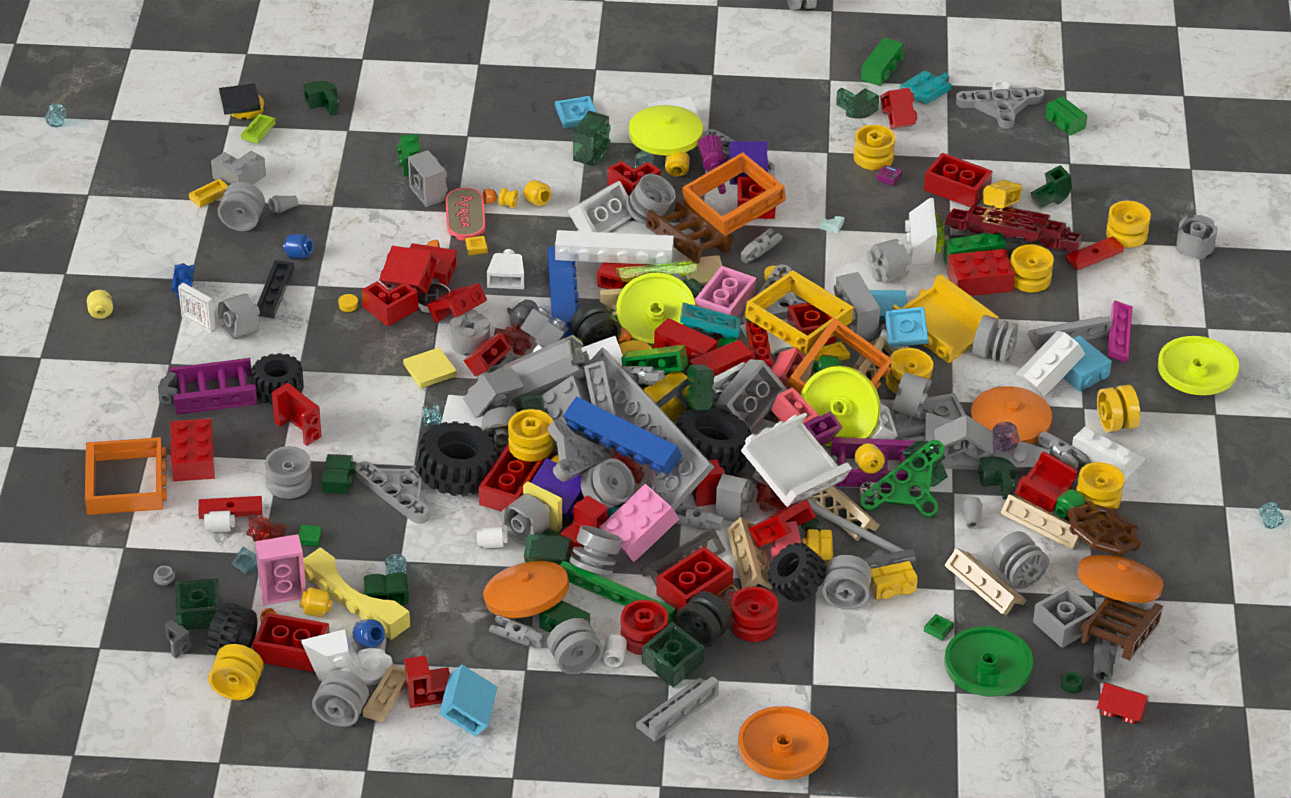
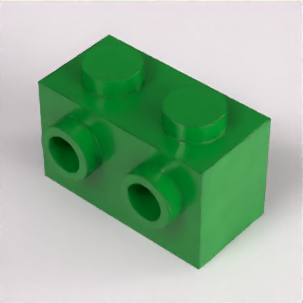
[397,134,421,176]

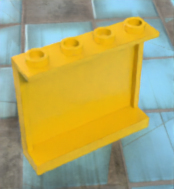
[892,274,999,364]

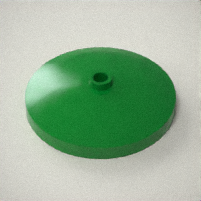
[944,626,1033,697]

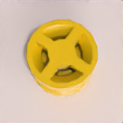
[498,187,519,209]

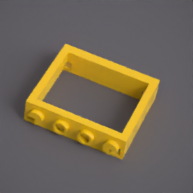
[745,270,854,355]

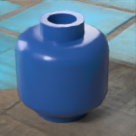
[283,234,313,259]
[352,619,385,648]

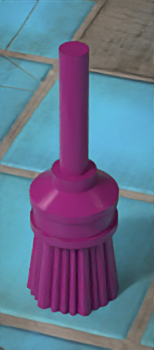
[698,135,727,194]

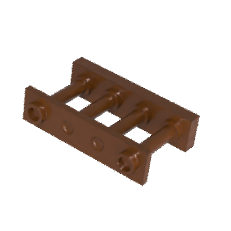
[645,199,733,264]
[1080,596,1163,661]

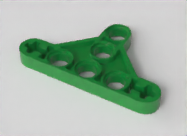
[860,440,944,518]

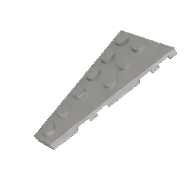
[925,412,1050,471]

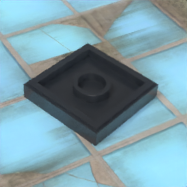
[219,83,261,115]

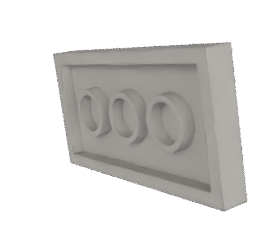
[884,393,966,438]

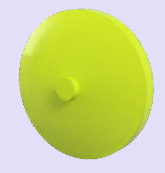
[629,105,703,155]
[617,273,695,347]
[1158,336,1239,395]
[801,366,880,447]

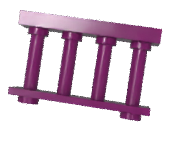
[170,358,257,415]
[831,437,915,489]

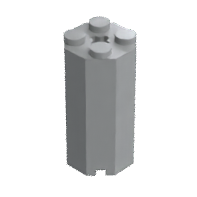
[502,335,590,406]

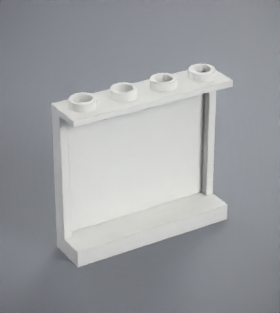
[741,413,852,508]

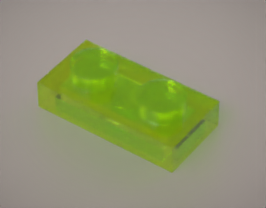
[935,214,945,253]

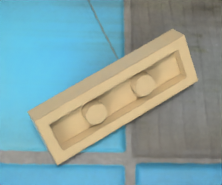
[363,665,405,723]

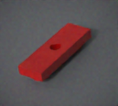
[1066,236,1124,271]
[745,322,773,367]
[198,496,263,519]

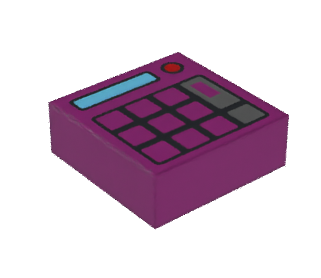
[876,165,902,186]

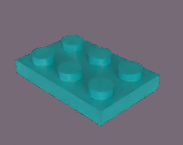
[680,302,740,338]

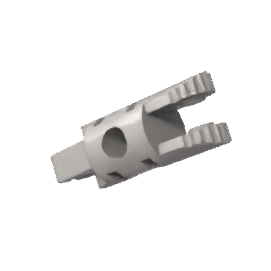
[741,228,783,264]
[622,366,665,385]
[1038,431,1087,469]
[675,505,723,531]
[489,615,545,648]

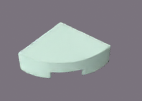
[820,216,844,234]

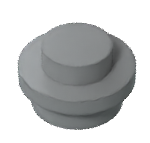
[153,566,175,585]

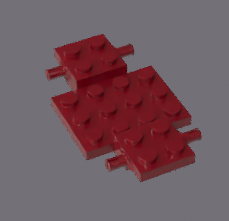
[945,205,1084,252]

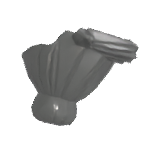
[507,299,538,335]

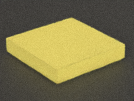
[403,347,457,388]
[523,481,562,532]

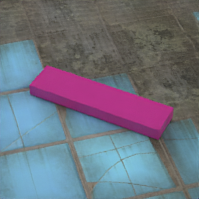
[1107,300,1133,363]

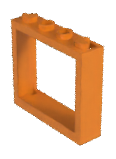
[682,152,786,236]
[786,318,893,394]
[85,437,167,515]

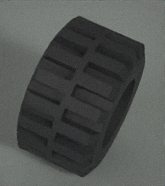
[252,353,304,404]
[768,542,826,602]
[207,602,258,656]

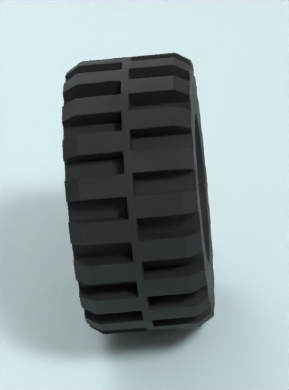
[675,407,752,476]
[417,421,498,496]

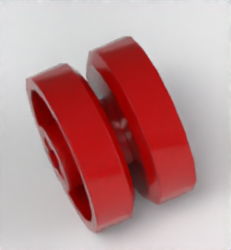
[730,586,779,642]
[620,600,669,656]

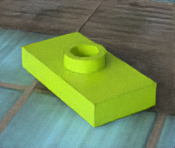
[241,114,276,144]

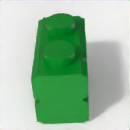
[1045,96,1087,136]

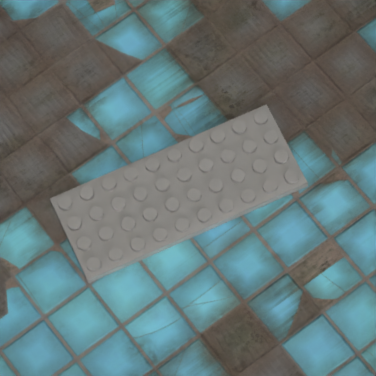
[579,347,714,511]

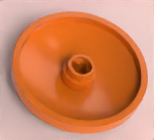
[970,386,1052,444]
[1077,554,1164,603]
[483,561,569,618]
[738,706,829,780]

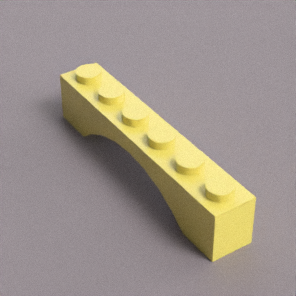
[303,547,410,640]

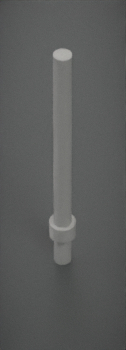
[804,498,904,553]

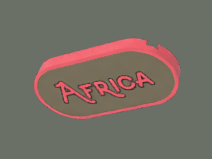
[446,188,485,241]

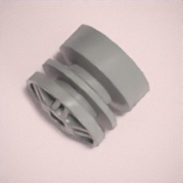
[626,174,676,224]
[972,315,1018,364]
[569,525,623,576]
[991,531,1049,589]

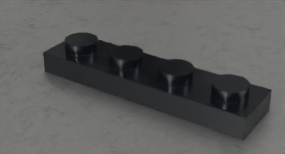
[257,260,294,318]

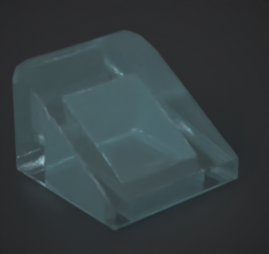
[635,150,654,168]
[231,547,258,575]

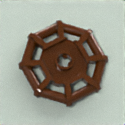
[1067,501,1141,557]

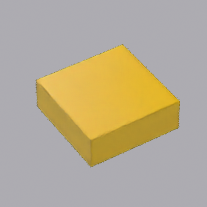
[465,236,488,255]

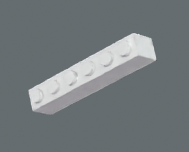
[555,230,674,266]

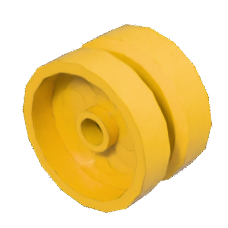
[853,125,895,170]
[1106,201,1151,248]
[1010,245,1054,292]
[886,348,933,394]
[1097,384,1140,433]
[508,409,554,462]
[1076,462,1125,509]
[208,644,264,700]

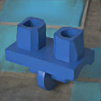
[171,263,195,298]

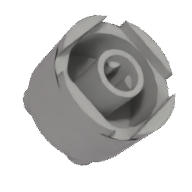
[1176,215,1218,260]
[867,239,909,282]
[218,293,260,338]
[450,309,490,356]
[892,372,932,419]
[482,406,517,454]
[501,493,550,544]

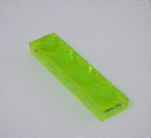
[616,261,697,281]

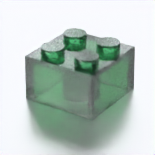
[573,111,611,166]
[175,578,221,630]
[642,622,704,688]

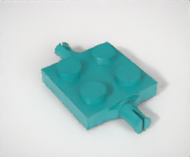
[900,71,951,104]

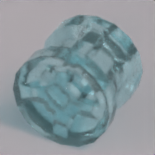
[45,104,67,128]
[422,405,441,427]
[1259,502,1284,529]
[385,554,407,575]

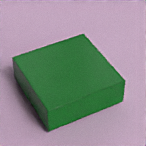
[298,525,322,547]
[924,614,954,641]

